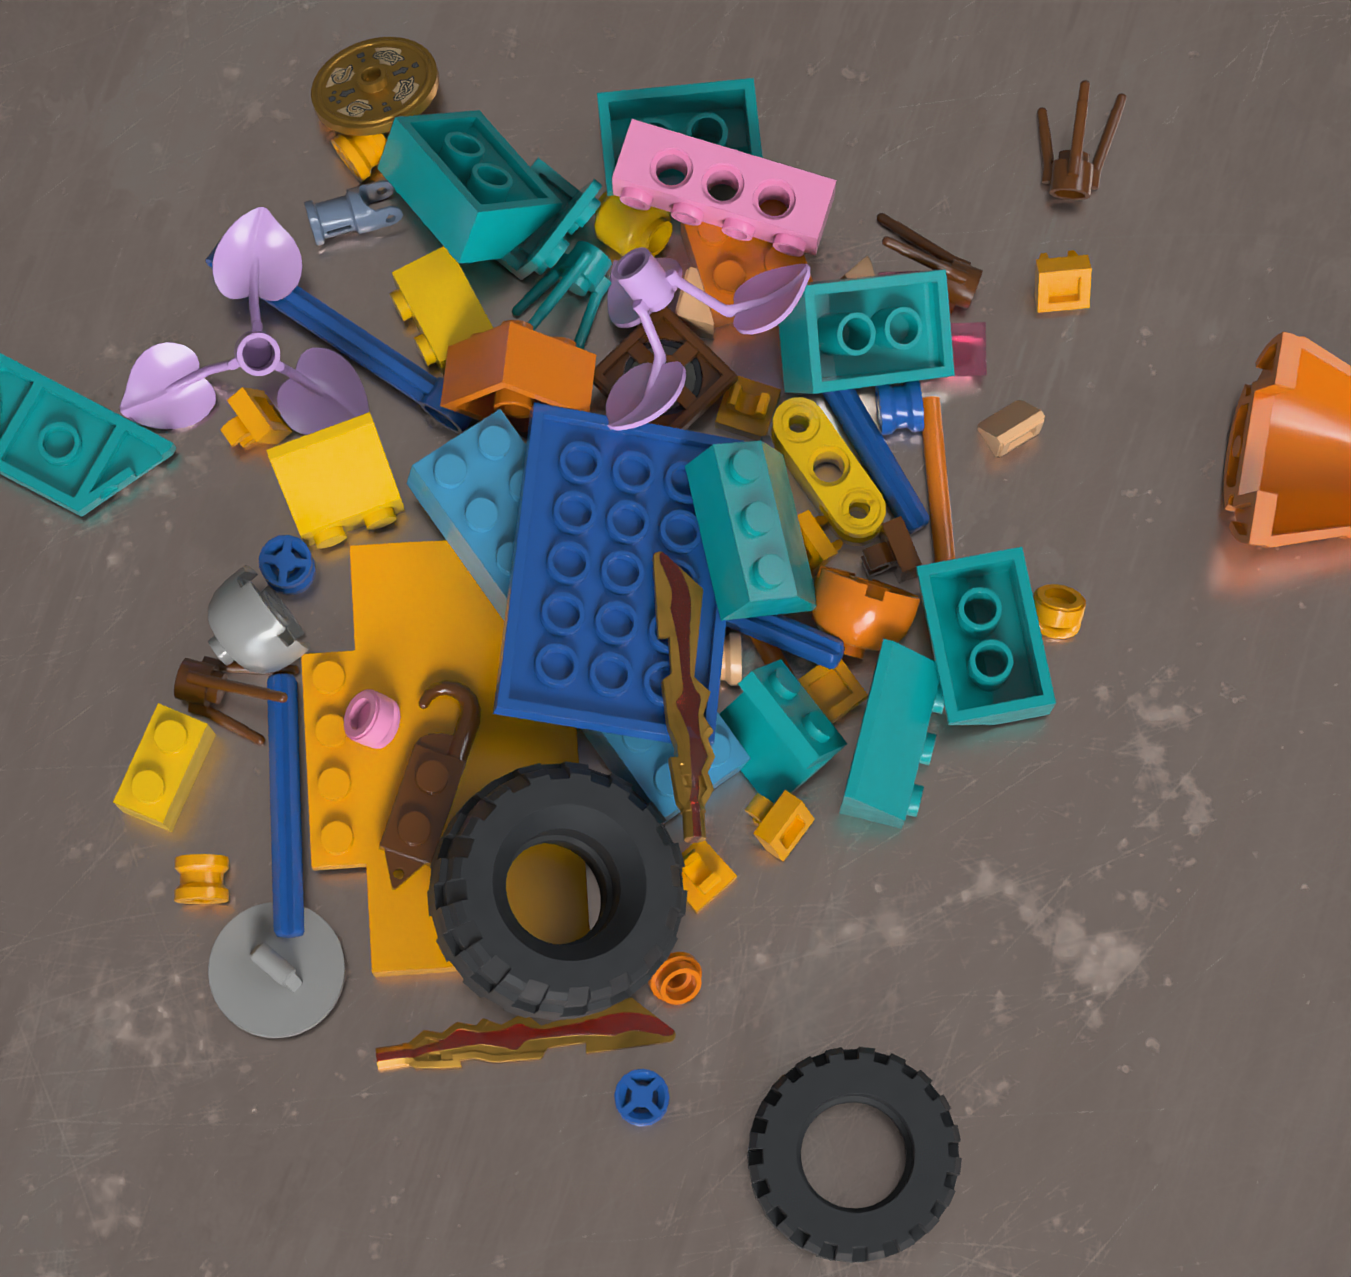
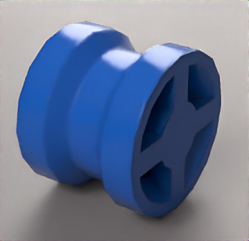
[875,380,924,435]
[259,535,316,596]
[614,1069,670,1127]

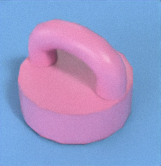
[344,689,401,749]

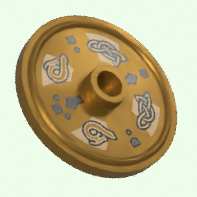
[311,37,439,136]

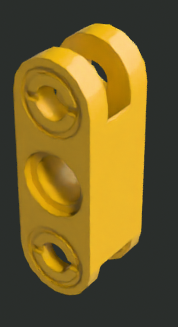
[771,397,886,546]

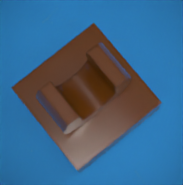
[861,516,922,584]

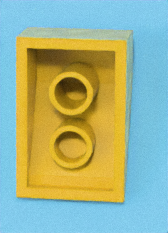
[266,412,405,549]

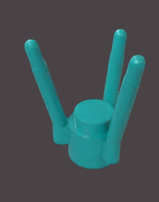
[511,241,612,349]

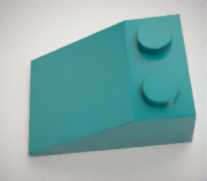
[779,270,955,394]

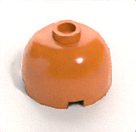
[811,565,921,659]

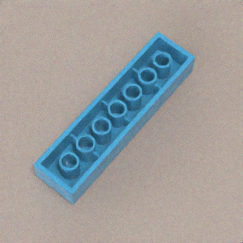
[406,409,751,824]

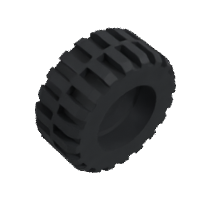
[747,1046,962,1263]

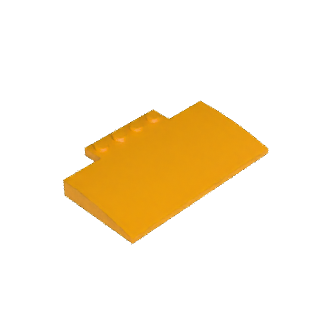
[301,540,590,977]

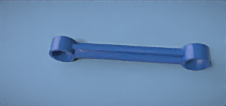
[205,239,474,434]

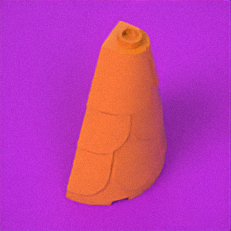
[1223,332,1351,548]

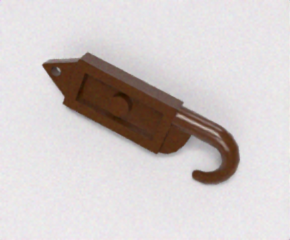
[379,680,481,890]

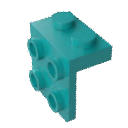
[495,157,603,280]
[719,659,848,804]

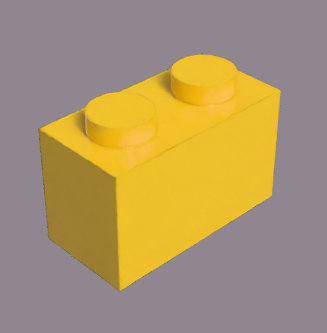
[389,246,493,377]
[113,703,216,832]

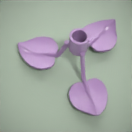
[120,207,369,435]
[606,247,811,431]

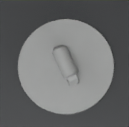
[208,902,345,1038]

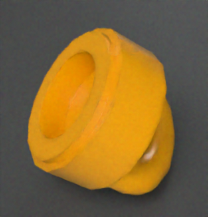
[1033,584,1086,639]

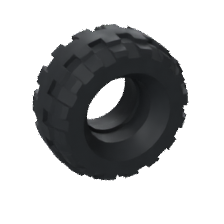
[427,761,688,1021]

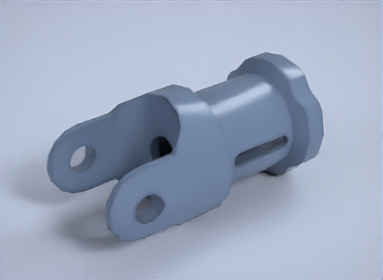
[304,180,403,246]

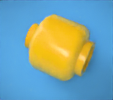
[594,191,673,256]

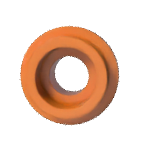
[648,952,702,1005]

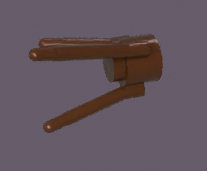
[1037,80,1127,200]
[877,213,983,315]
[174,656,300,745]

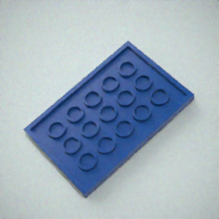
[493,402,744,748]

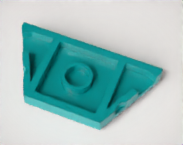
[0,353,176,517]

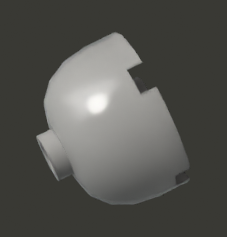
[208,565,311,674]

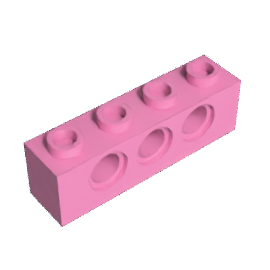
[612,119,837,256]

